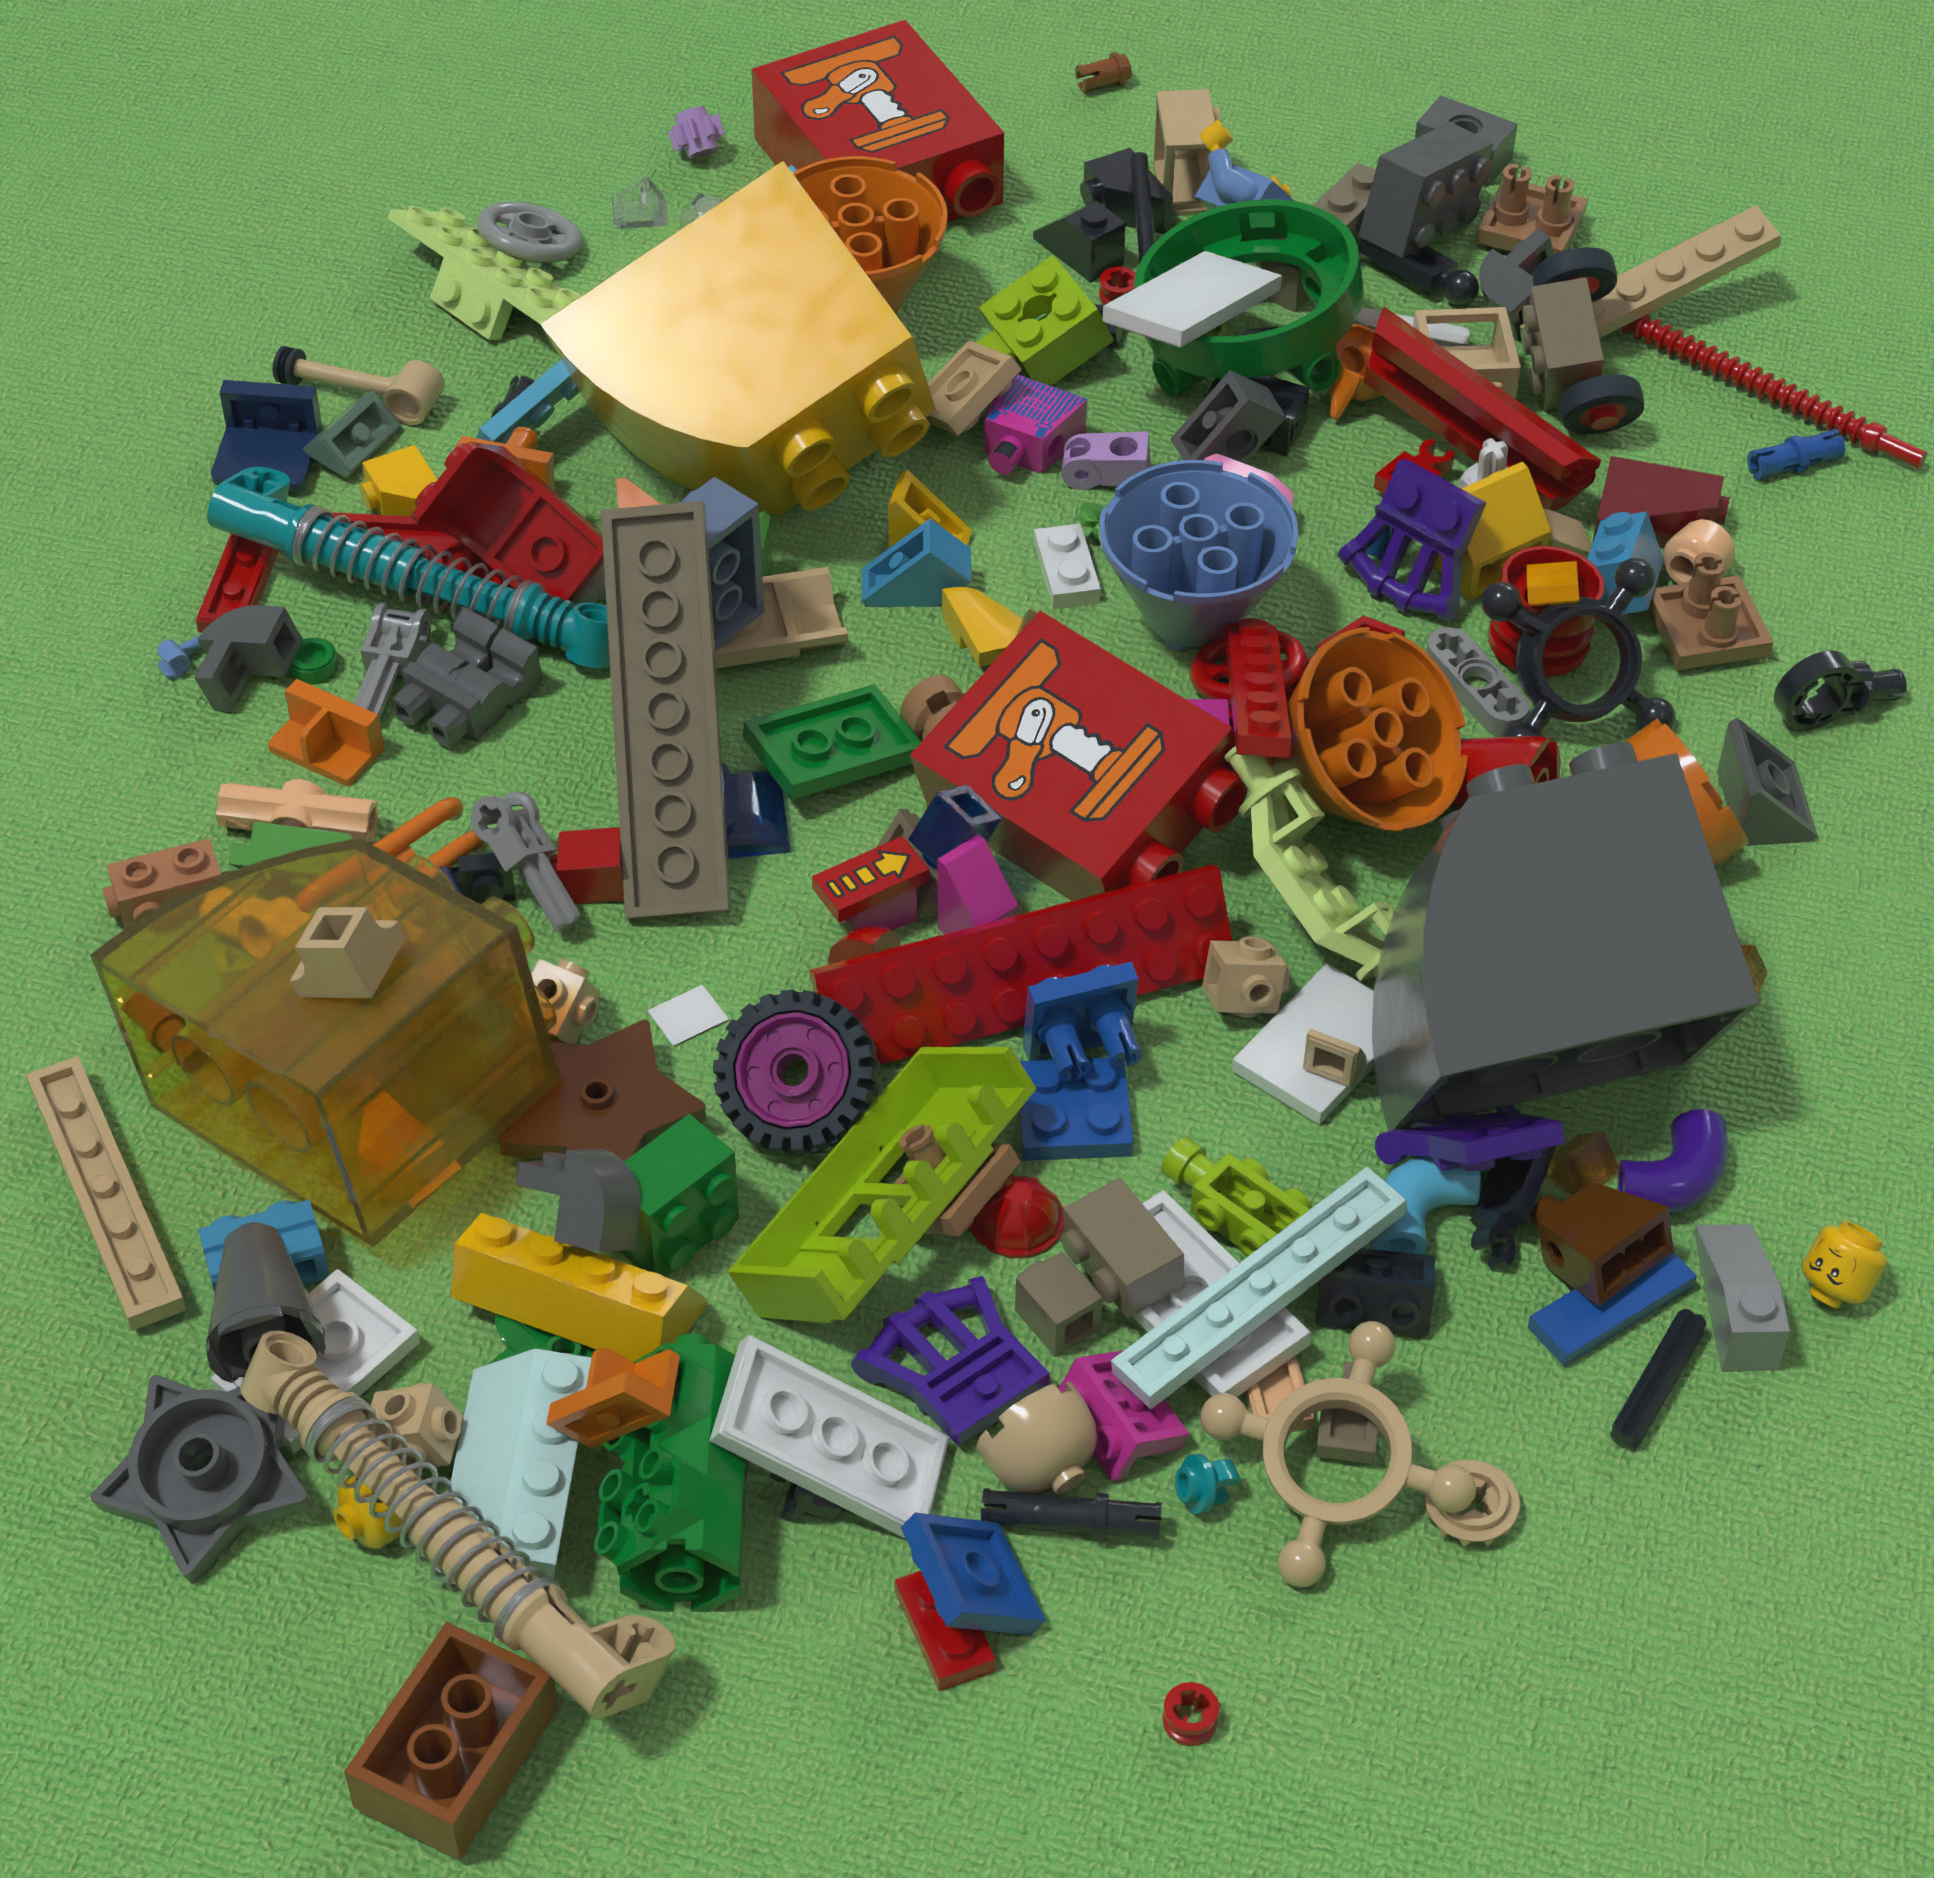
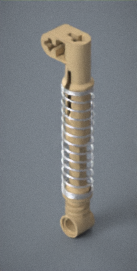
[240,1331,676,1719]

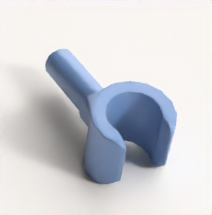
[158,634,202,679]

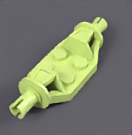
[1224,746,1394,982]

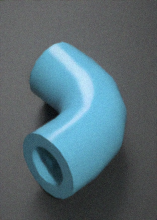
[1371,1156,1480,1254]

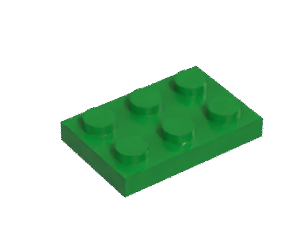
[742,684,921,800]

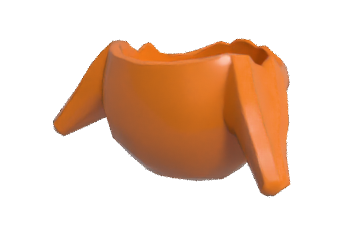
[1330,323,1383,420]

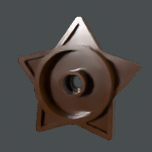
[498,1019,706,1161]

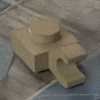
[1316,1361,1378,1464]

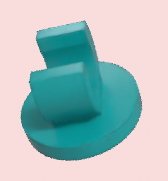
[1175,1454,1240,1514]

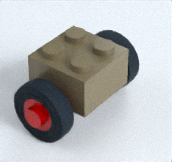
[1521,247,1644,434]

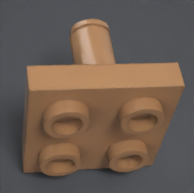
[1476,164,1588,254]
[1648,553,1773,671]

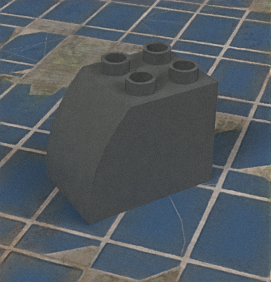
[1372,742,1760,1131]

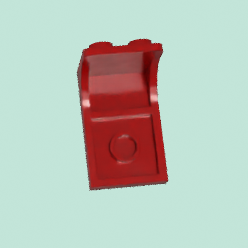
[411,442,604,602]

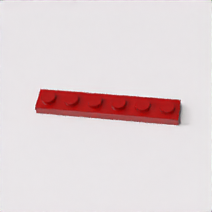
[1225,618,1291,758]

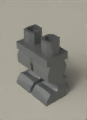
[392,607,543,748]

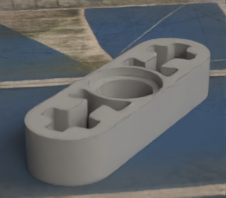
[1426,627,1529,737]

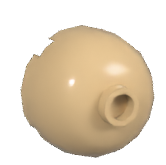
[976,1382,1097,1495]

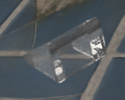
[612,177,668,229]

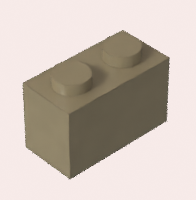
[1061,1177,1184,1319]

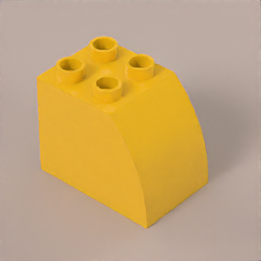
[541,161,936,515]

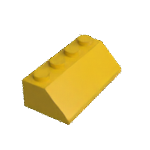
[451,1213,707,1362]

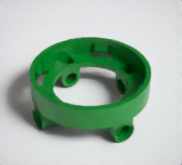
[1134,199,1364,397]

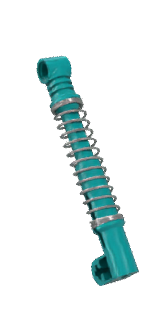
[207,467,610,668]

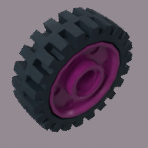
[713,990,881,1156]

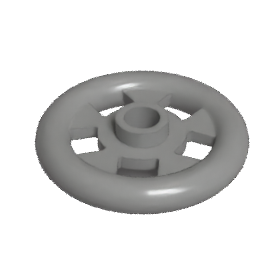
[477,202,582,262]

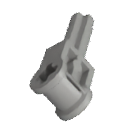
[354,602,431,719]
[471,792,580,932]

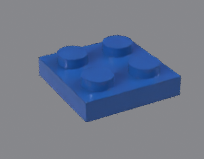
[1019,1057,1133,1161]
[901,1512,1046,1635]

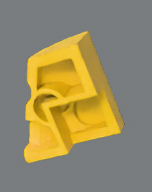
[942,587,1029,667]

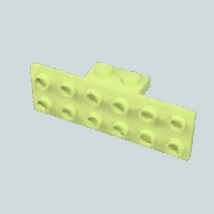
[387,206,582,340]

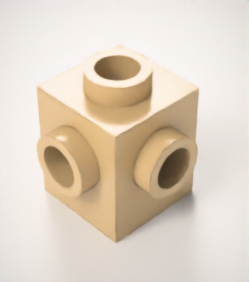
[1202,936,1290,1018]
[516,958,601,1044]
[368,1383,464,1472]

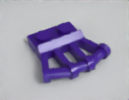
[1337,459,1486,621]
[1375,1105,1564,1171]
[851,1276,1050,1447]

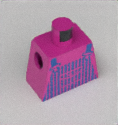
[984,374,1087,475]

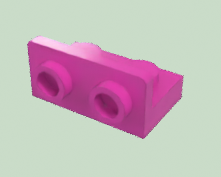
[1058,1350,1190,1481]

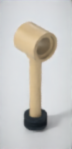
[272,346,445,425]

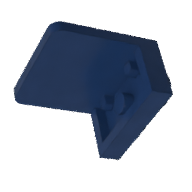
[211,380,323,491]

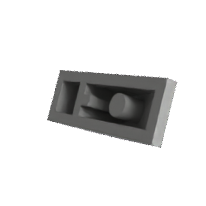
[1694,1224,1790,1372]

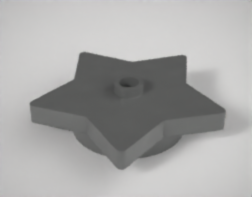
[90,1375,314,1584]

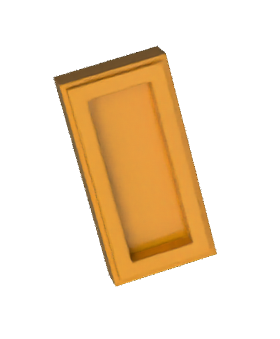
[1527,561,1579,606]

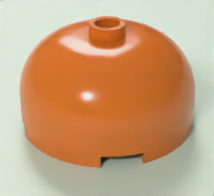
[1625,718,1749,866]

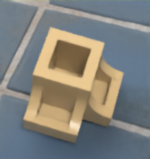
[290,907,407,998]

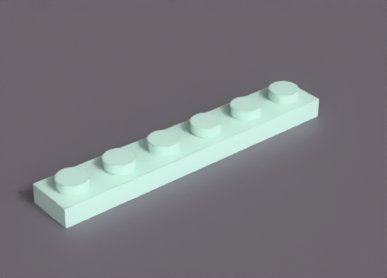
[1111,1167,1407,1409]

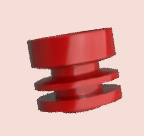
[1488,545,1604,677]

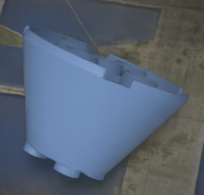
[1099,460,1298,651]

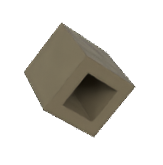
[1015,1251,1103,1357]

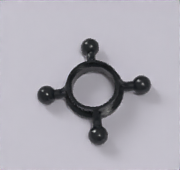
[1481,558,1676,737]

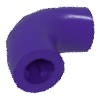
[1617,1109,1728,1214]

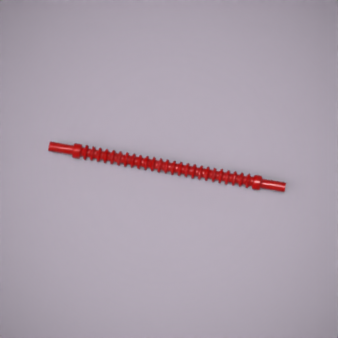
[1622,314,1927,469]

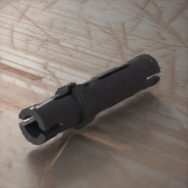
[981,1488,1162,1541]

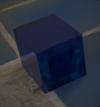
[908,784,1002,869]

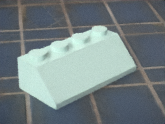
[431,1349,591,1587]

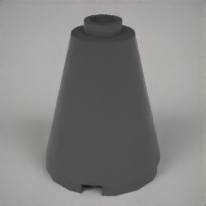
[206,1222,326,1383]

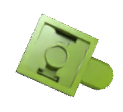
[976,254,1114,386]

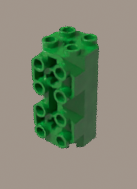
[594,1334,748,1612]

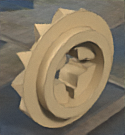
[1424,1460,1520,1548]

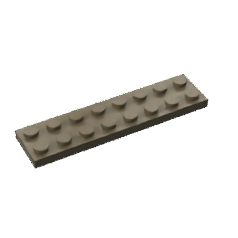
[601,501,732,920]

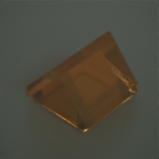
[1547,1131,1619,1195]

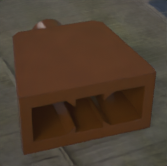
[1531,1183,1674,1306]

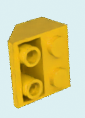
[1434,462,1551,601]

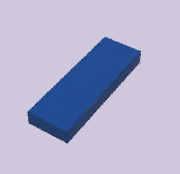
[1528,1252,1697,1367]

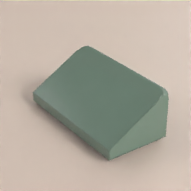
[303,390,402,478]

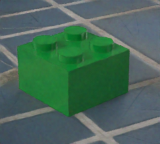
[620,1114,739,1276]

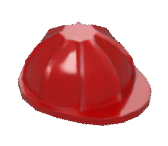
[968,1174,1064,1259]

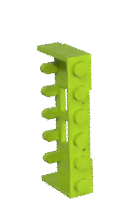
[727,1047,1037,1323]

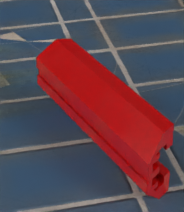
[1363,306,1602,511]

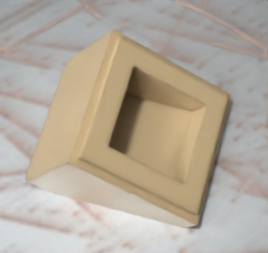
[1543,508,1591,559]
[1303,1029,1367,1087]

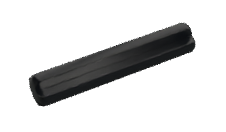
[1610,1309,1706,1450]

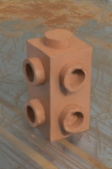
[102,838,225,936]

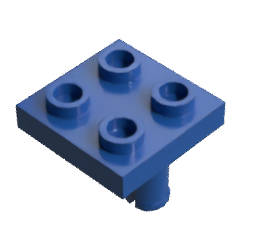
[1023,962,1143,1082]

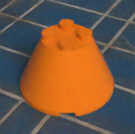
[793,156,947,315]
[1264,627,1468,831]

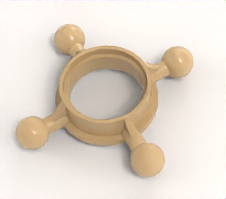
[1200,1321,1476,1588]

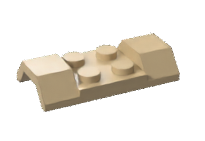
[715,567,848,669]

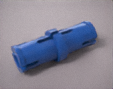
[1747,429,1845,480]

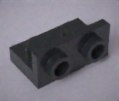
[1315,1248,1435,1337]

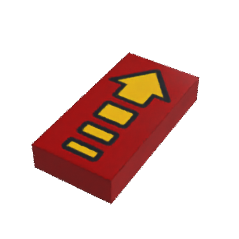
[812,836,930,923]

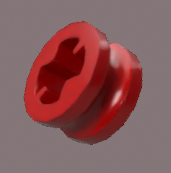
[1099,267,1136,304]
[1162,1682,1219,1747]

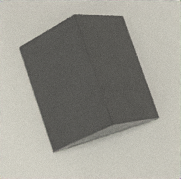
[1717,717,1818,846]

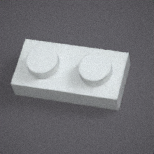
[1034,523,1101,609]

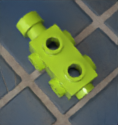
[1161,1136,1312,1257]

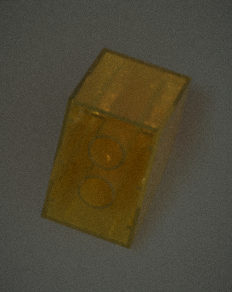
[90,839,561,1248]

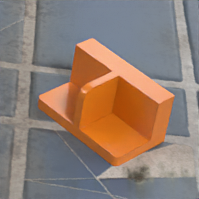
[268,679,384,786]
[546,1347,680,1448]

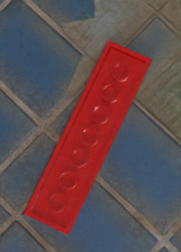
[809,864,1233,1065]

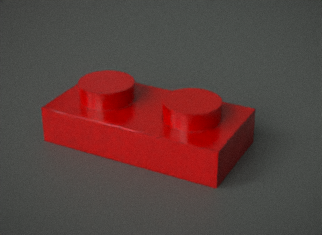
[894,1571,996,1691]

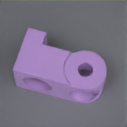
[1061,432,1151,490]

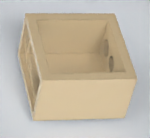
[1153,89,1226,216]
[1413,307,1521,399]

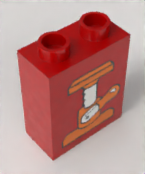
[751,20,1004,222]
[909,611,1248,901]

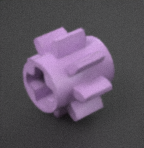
[668,106,725,159]

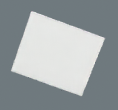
[647,984,729,1046]

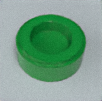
[289,638,338,685]

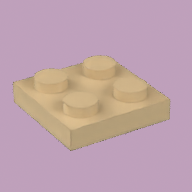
[926,340,1022,436]

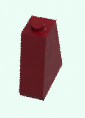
[1592,456,1730,548]

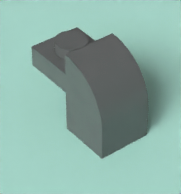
[1479,229,1554,340]
[194,605,303,712]
[516,1149,640,1252]

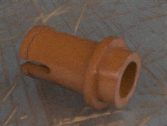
[1075,52,1132,93]

